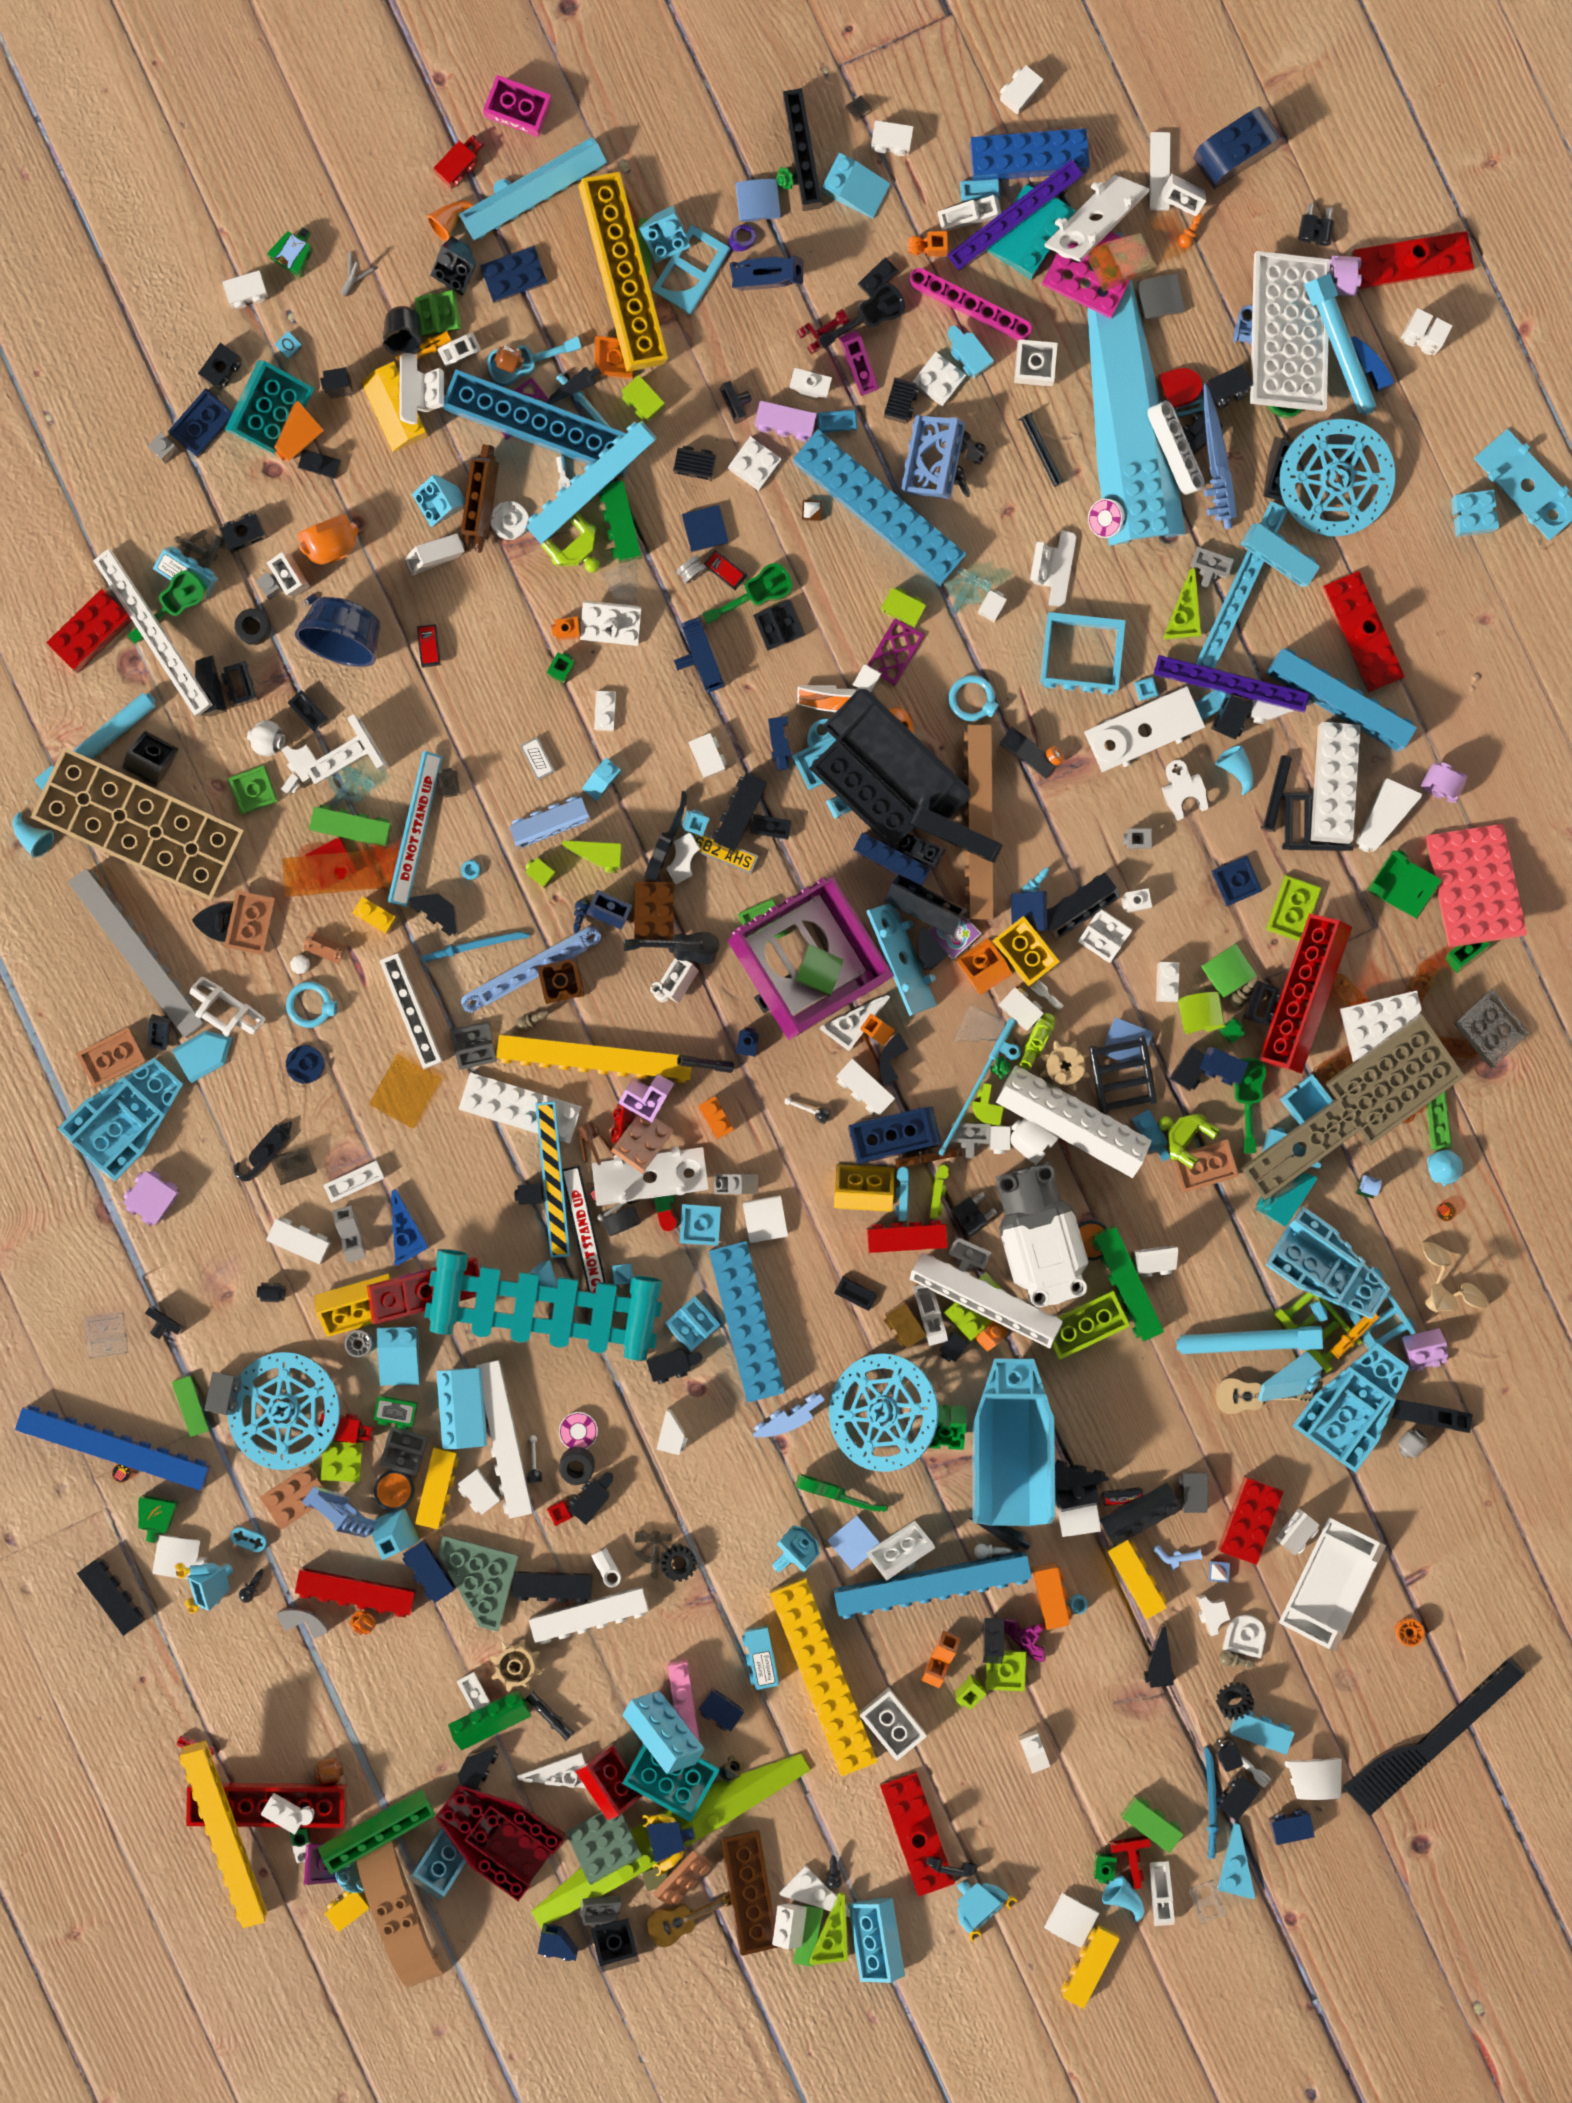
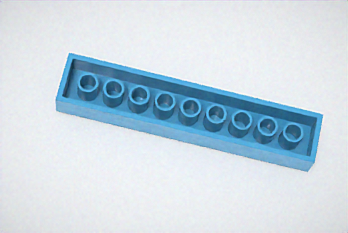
[442,369,630,478]
[793,430,966,587]
[834,1551,1032,1619]

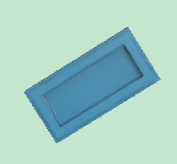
[817,410,857,433]

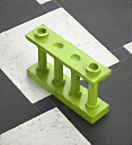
[1273,1292,1362,1373]

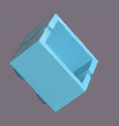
[1451,490,1499,537]
[1279,1074,1333,1125]

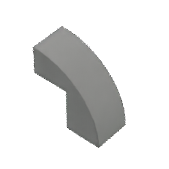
[333,1205,366,1263]
[276,1608,330,1639]

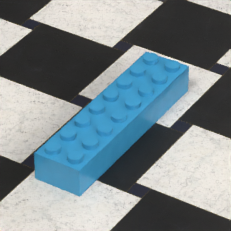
[1265,648,1417,752]
[709,1241,785,1403]

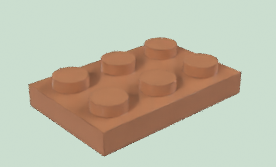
[224,890,275,955]
[76,1027,147,1088]
[611,1115,674,1174]
[1172,1139,1239,1193]
[260,1464,325,1530]
[653,1850,714,1906]

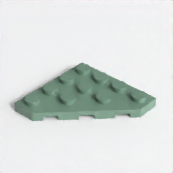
[438,1535,519,1632]

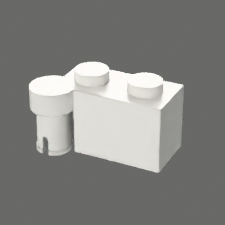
[650,958,699,1004]
[261,1793,314,1834]

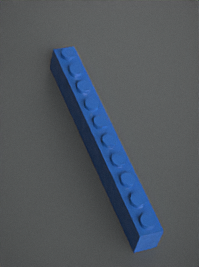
[15,1404,211,1491]

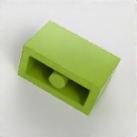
[621,375,665,422]
[880,587,926,629]

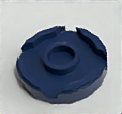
[286,1045,325,1084]

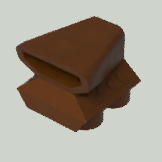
[537,958,585,1004]

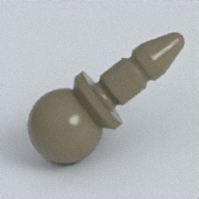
[1229,977,1258,1008]
[516,1011,549,1032]
[1219,1650,1255,1668]

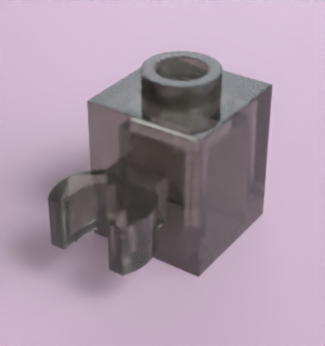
[437,768,462,798]

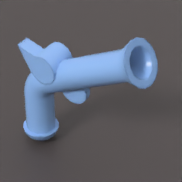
[1153,1545,1202,1571]

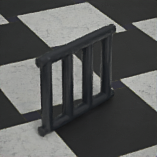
[1282,792,1353,851]
[1089,1035,1157,1114]

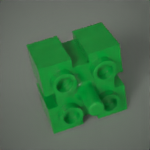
[927,1405,966,1450]

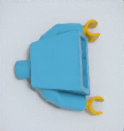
[175,1562,233,1614]
[957,1880,1017,1942]

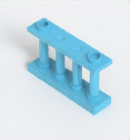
[1341,1266,1416,1349]

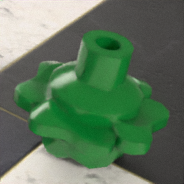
[776,167,796,190]
[990,1056,1011,1079]

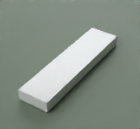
[1149,132,1170,211]

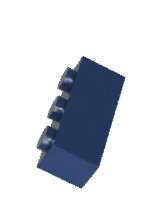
[403,1539,456,1603]

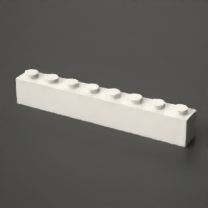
[910,1252,1063,1348]
[476,1359,534,1519]

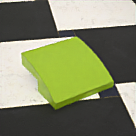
[1178,992,1226,1035]

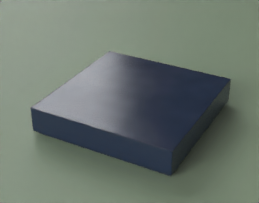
[682,505,729,553]
[1211,856,1262,907]
[1011,891,1048,931]

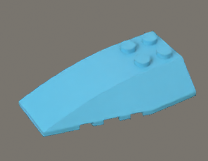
[58,1058,183,1182]
[1266,1206,1391,1319]
[1292,1343,1409,1473]

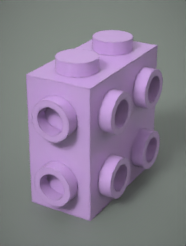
[123,1170,180,1226]

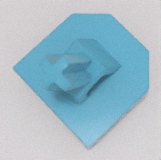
[772,1525,820,1572]

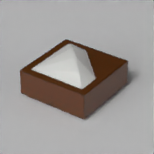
[802,500,822,521]

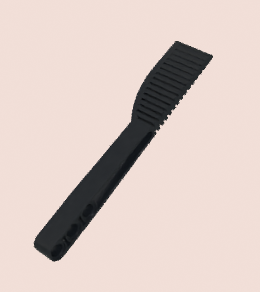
[1343,1657,1525,1816]

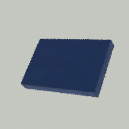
[167,388,233,458]

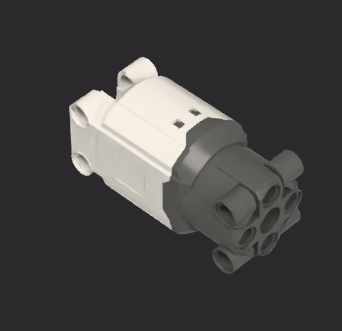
[995,1162,1089,1307]

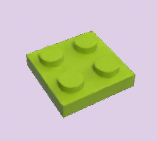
[321,1441,363,1482]
[985,1650,1026,1691]

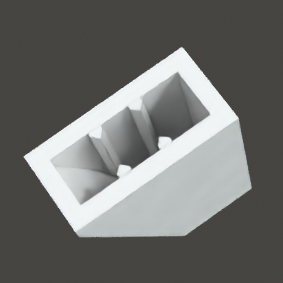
[405,534,464,576]

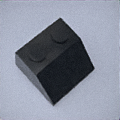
[122,731,179,786]
[591,1918,640,1972]

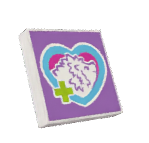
[928,916,981,960]

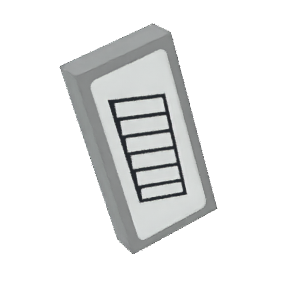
[520,737,555,780]

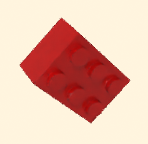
[575,1745,644,1820]

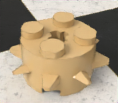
[1040,1041,1090,1091]
[490,1639,542,1692]

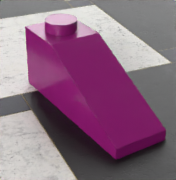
[838,330,879,396]

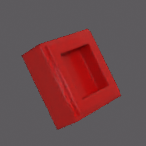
[547,1500,573,1526]

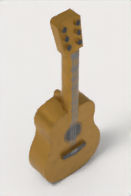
[647,1892,732,1947]

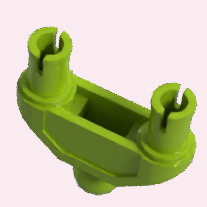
[541,512,600,573]
[1020,1013,1055,1070]
[1158,1114,1221,1169]

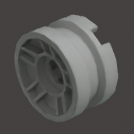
[676,555,707,584]
[344,1330,373,1357]

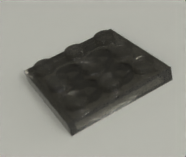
[1453,989,1529,1068]

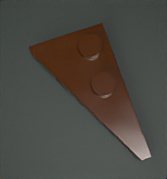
[894,1148,963,1168]

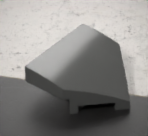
[580,1896,622,1928]

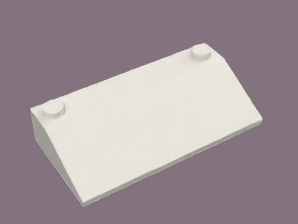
[1279,1517,1386,1651]

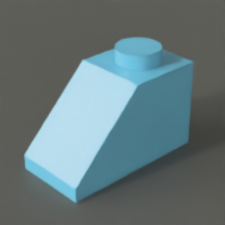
[582,758,622,801]

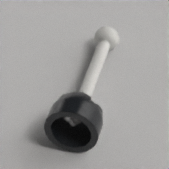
[785,1097,831,1125]
[527,1435,543,1483]

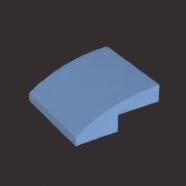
[735,179,781,221]
[1103,1017,1153,1069]

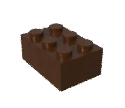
[634,882,675,940]

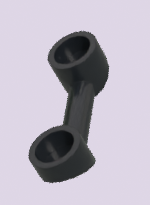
[926,1856,978,1877]

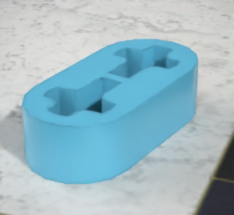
[230,1526,267,1552]

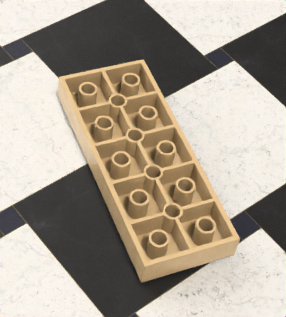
[30,747,245,901]

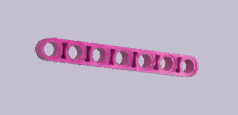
[910,268,1032,340]

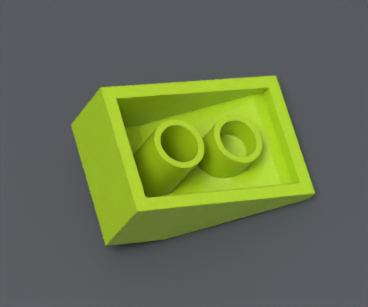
[562,841,623,873]
[943,1271,1003,1341]

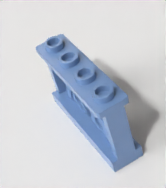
[901,415,966,499]
[302,1486,377,1538]

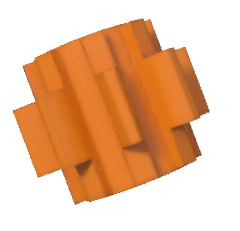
[350,1610,376,1635]

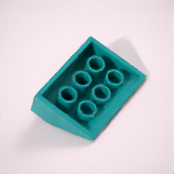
[986,184,1076,280]
[225,360,315,456]
[622,1743,720,1822]

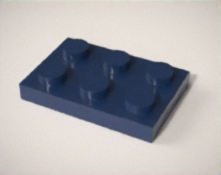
[480,246,548,303]

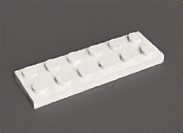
[459,1072,582,1143]

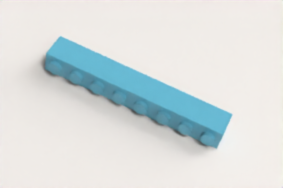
[458,137,607,240]
[526,421,657,544]

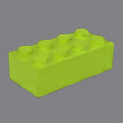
[1052,1290,1130,1360]

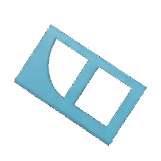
[652,224,731,315]

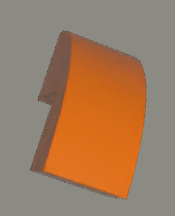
[921,1630,961,1688]

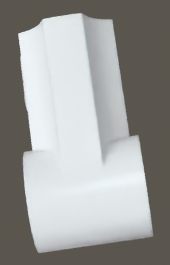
[592,1548,622,1587]

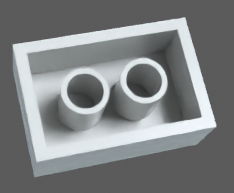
[859,1687,927,1761]

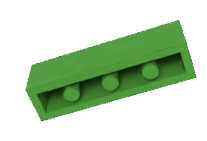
[309,804,392,848]

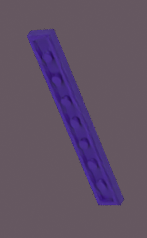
[947,159,1084,271]
[1153,655,1310,713]

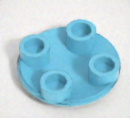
[335,1861,364,1893]

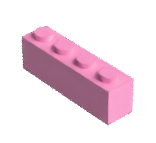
[668,1659,700,1741]

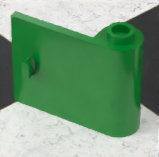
[1367,849,1443,919]

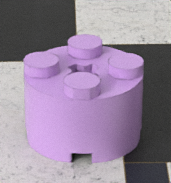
[1330,256,1361,296]
[1421,762,1468,803]

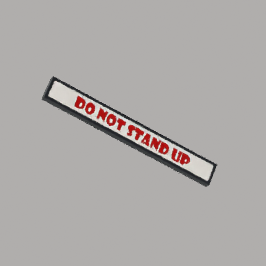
[562,1165,614,1317]

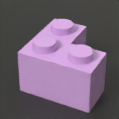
[618,1074,674,1122]

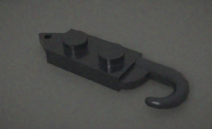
[234,1121,292,1182]

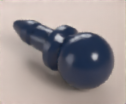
[573,899,590,934]

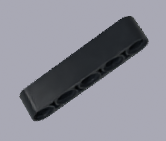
[909,805,1003,863]

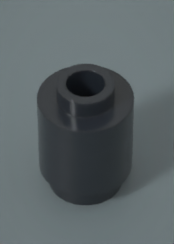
[257,1282,286,1303]

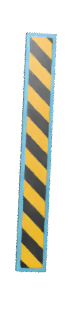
[535,1101,571,1258]

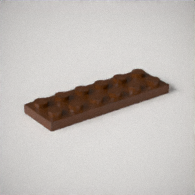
[720,1830,778,1956]

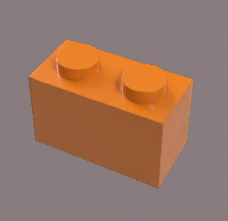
[698,1096,734,1139]

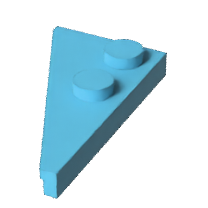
[1217,1822,1255,1899]

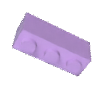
[755,401,817,442]

